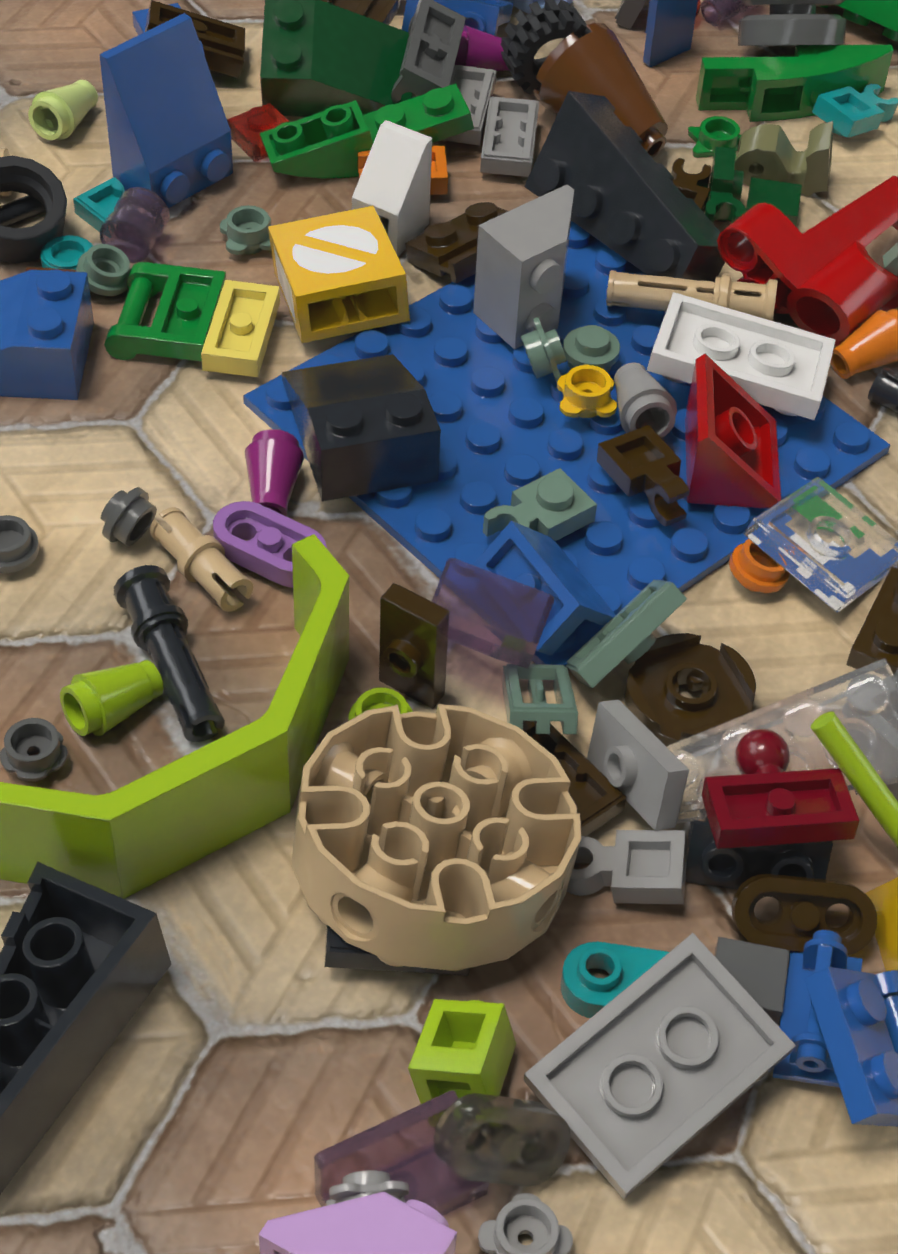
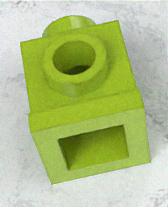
[408,999,516,1124]

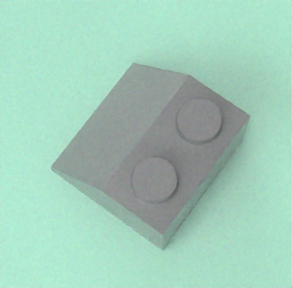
[473,184,574,349]

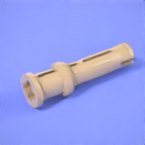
[606,270,778,321]

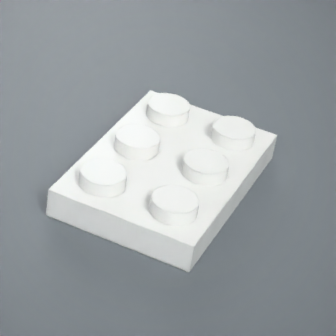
[647,292,835,420]

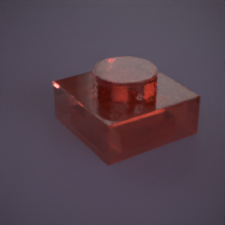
[227,103,290,162]

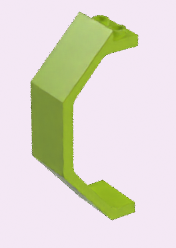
[0,534,349,899]

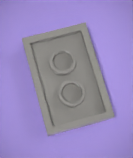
[523,933,796,1199]

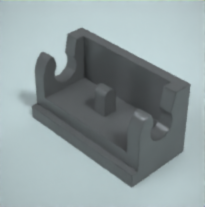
[391,0,466,103]

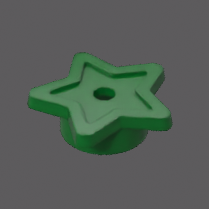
[688,116,741,159]

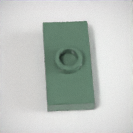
[565,580,687,688]

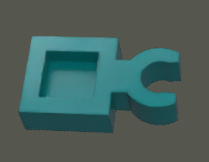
[812,84,898,138]

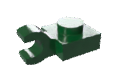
[705,146,746,224]

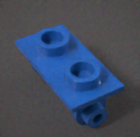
[773,930,863,1088]

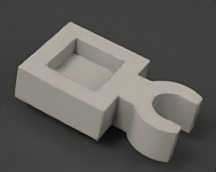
[567,830,688,904]

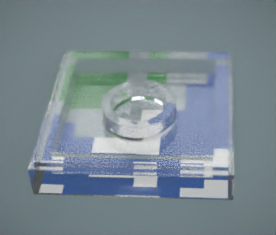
[744,477,898,613]

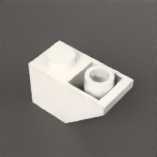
[352,120,432,257]

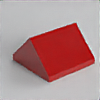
[685,353,781,509]

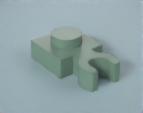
[483,468,597,541]

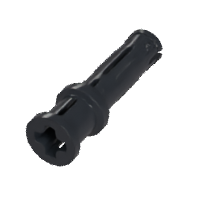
[114,565,225,742]

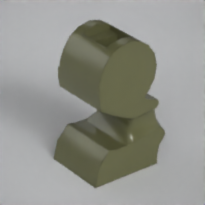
[735,121,833,197]

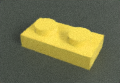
[201,280,280,377]

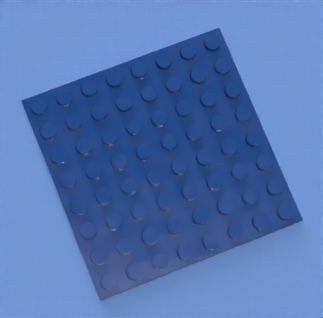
[243,221,890,666]

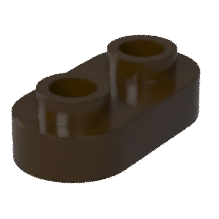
[732,874,877,955]

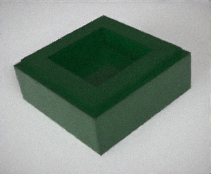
[746,177,802,226]

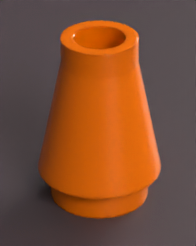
[830,309,898,379]

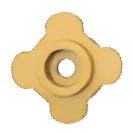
[557,365,617,418]

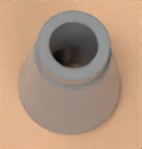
[614,363,677,438]

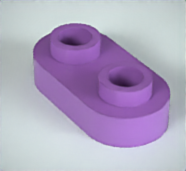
[213,501,326,588]

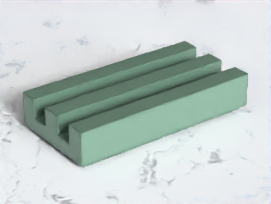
[502,664,578,734]

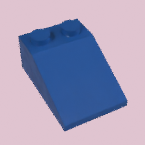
[99,13,233,217]
[0,270,94,400]

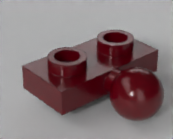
[701,729,860,849]

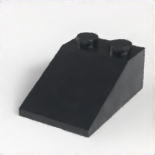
[282,354,441,502]

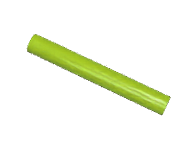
[811,711,898,849]

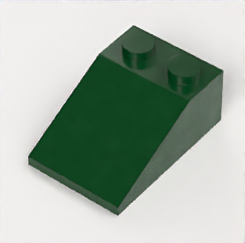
[260,0,412,117]

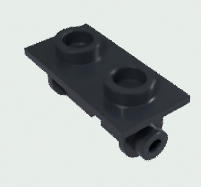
[685,816,833,890]

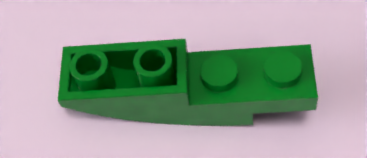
[696,45,893,122]
[260,83,474,178]

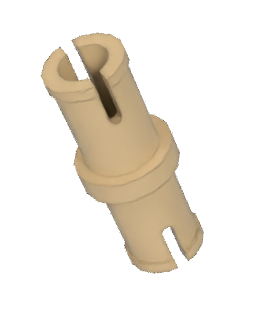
[150,507,253,612]

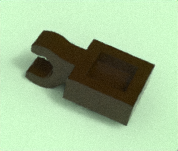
[597,425,690,526]

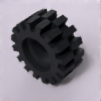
[501,0,591,95]

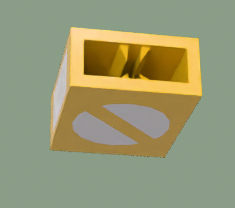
[268,206,410,343]

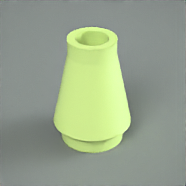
[28,80,98,140]

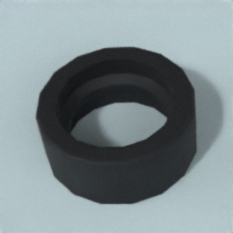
[0,156,67,264]

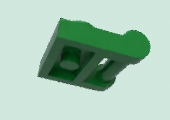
[104,262,226,361]

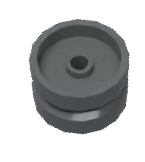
[738,0,846,46]

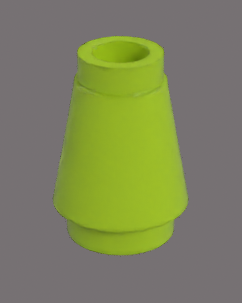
[60,660,164,736]

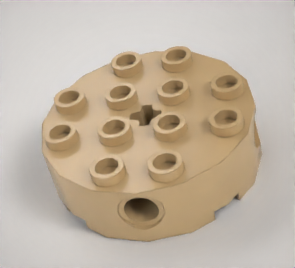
[291,704,581,971]

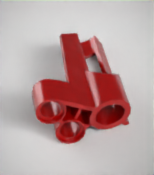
[717,175,898,347]

